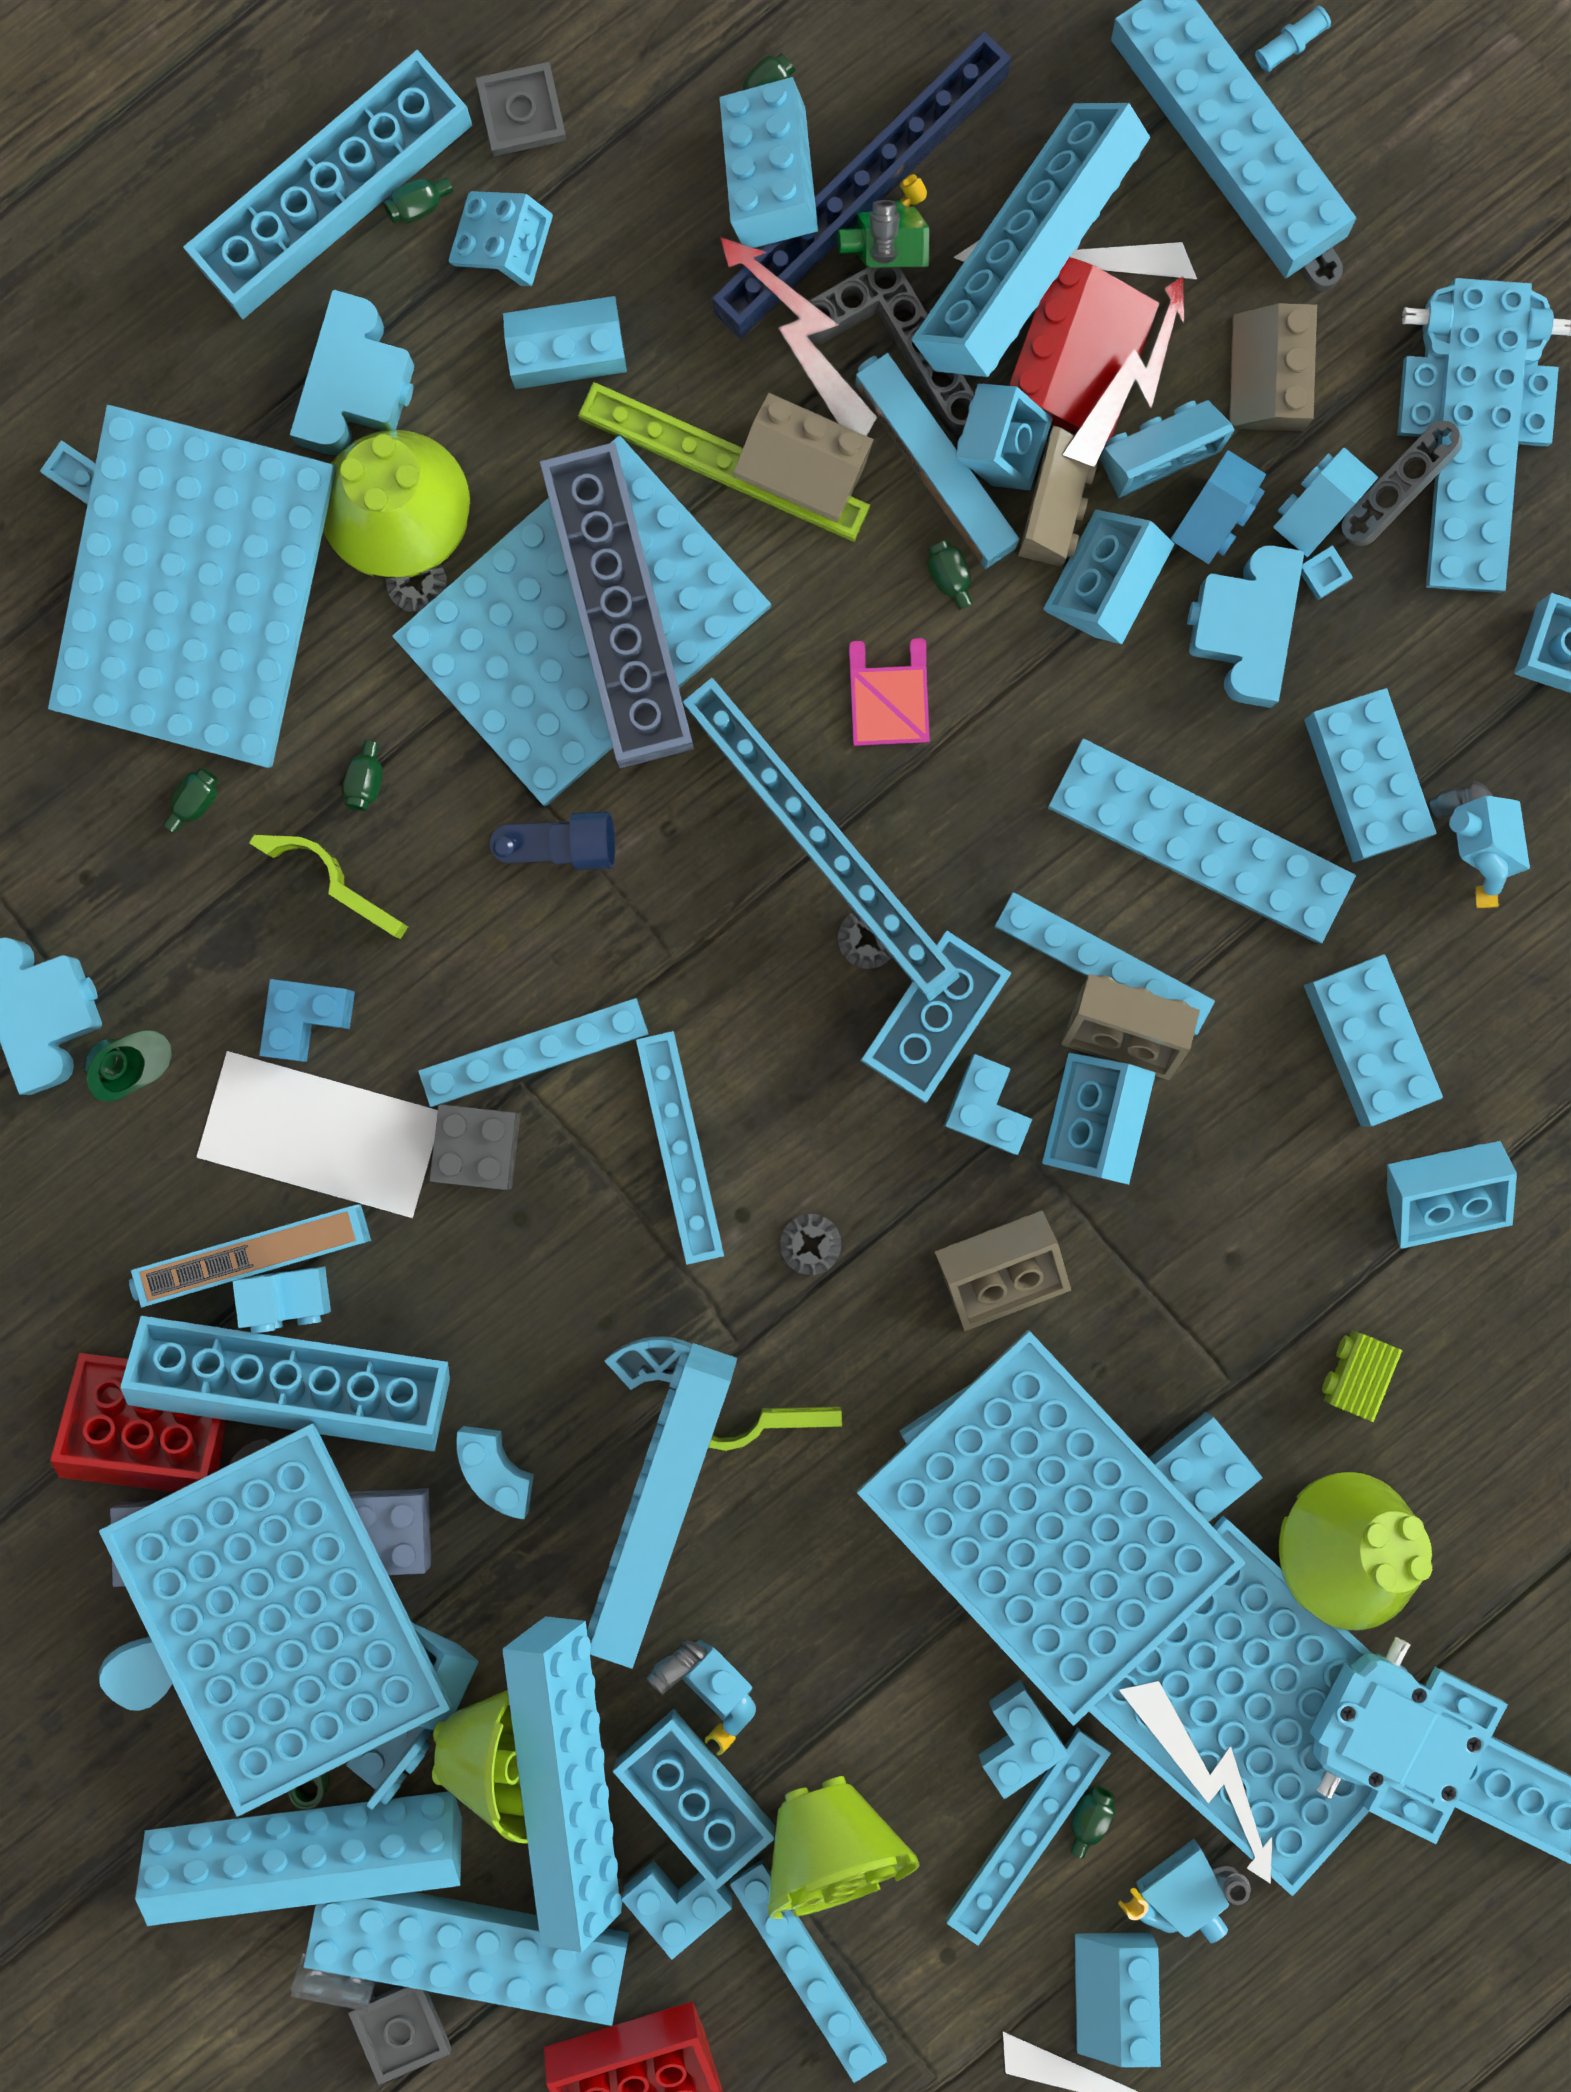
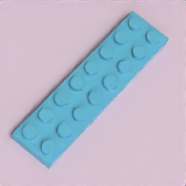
[1048,738,1356,944]

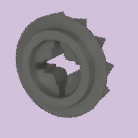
[385,564,447,613]
[838,911,892,969]
[780,1214,841,1275]

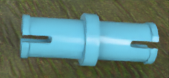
[1255,5,1331,73]

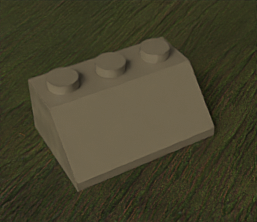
[1229,303,1317,432]
[733,393,874,523]
[1018,426,1097,567]
[1061,974,1200,1080]
[935,1210,1071,1332]

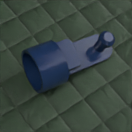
[490,811,615,871]

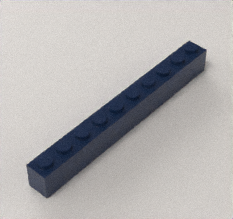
[712,31,1011,340]

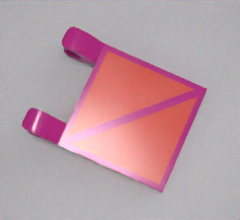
[849,638,930,746]

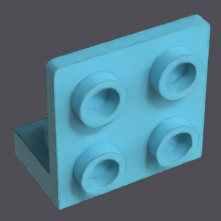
[449,191,553,286]
[346,1727,432,1810]

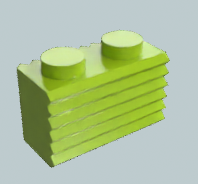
[1322,1330,1402,1422]

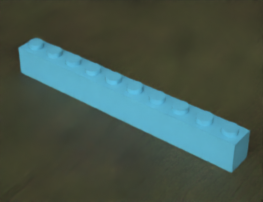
[683,678,960,1002]

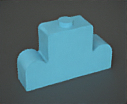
[290,290,414,455]
[1187,546,1305,708]
[0,937,102,1095]

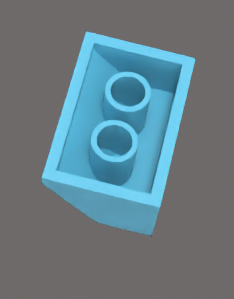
[503,296,627,389]
[1099,400,1234,499]
[1043,509,1175,644]
[1042,1053,1156,1185]
[1387,1141,1517,1249]
[1074,1933,1161,2067]

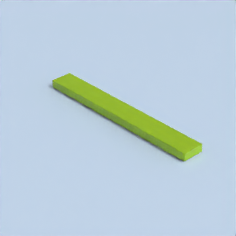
[578,382,870,542]

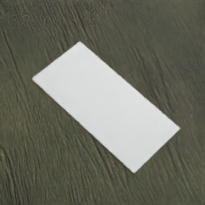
[197,1051,438,1218]

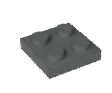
[476,62,567,157]
[348,1986,452,2085]

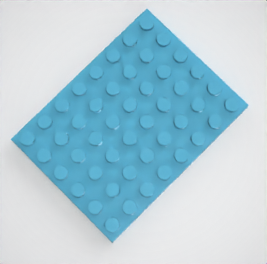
[48,405,337,768]
[393,435,771,807]
[857,1330,1246,1726]
[99,1423,452,1817]
[1089,1516,1373,1896]

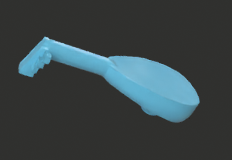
[99,1637,172,1711]

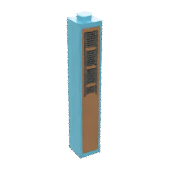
[855,353,1020,570]
[129,1204,371,1308]

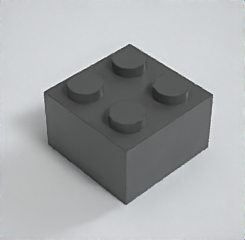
[430,1104,520,1190]

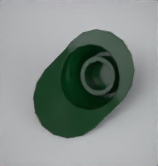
[82,1030,172,1102]

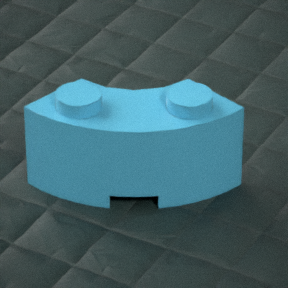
[605,1336,692,1390]
[457,1426,534,1519]

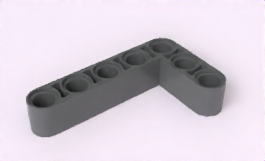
[806,267,974,435]

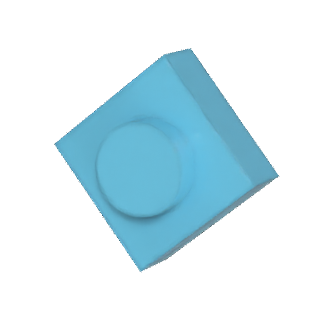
[1301,546,1353,601]

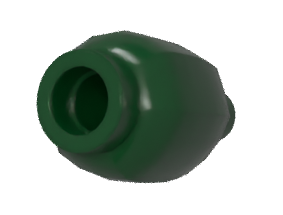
[743,53,796,90]
[383,178,453,224]
[927,539,973,610]
[341,740,383,812]
[163,767,219,833]
[1070,1786,1116,1858]

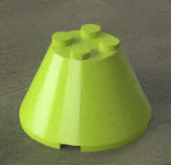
[323,430,471,578]
[1279,1472,1432,1630]
[432,1690,528,1843]
[767,1776,920,1920]

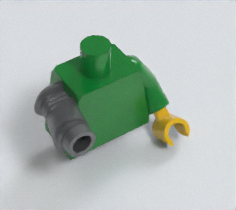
[837,174,929,267]

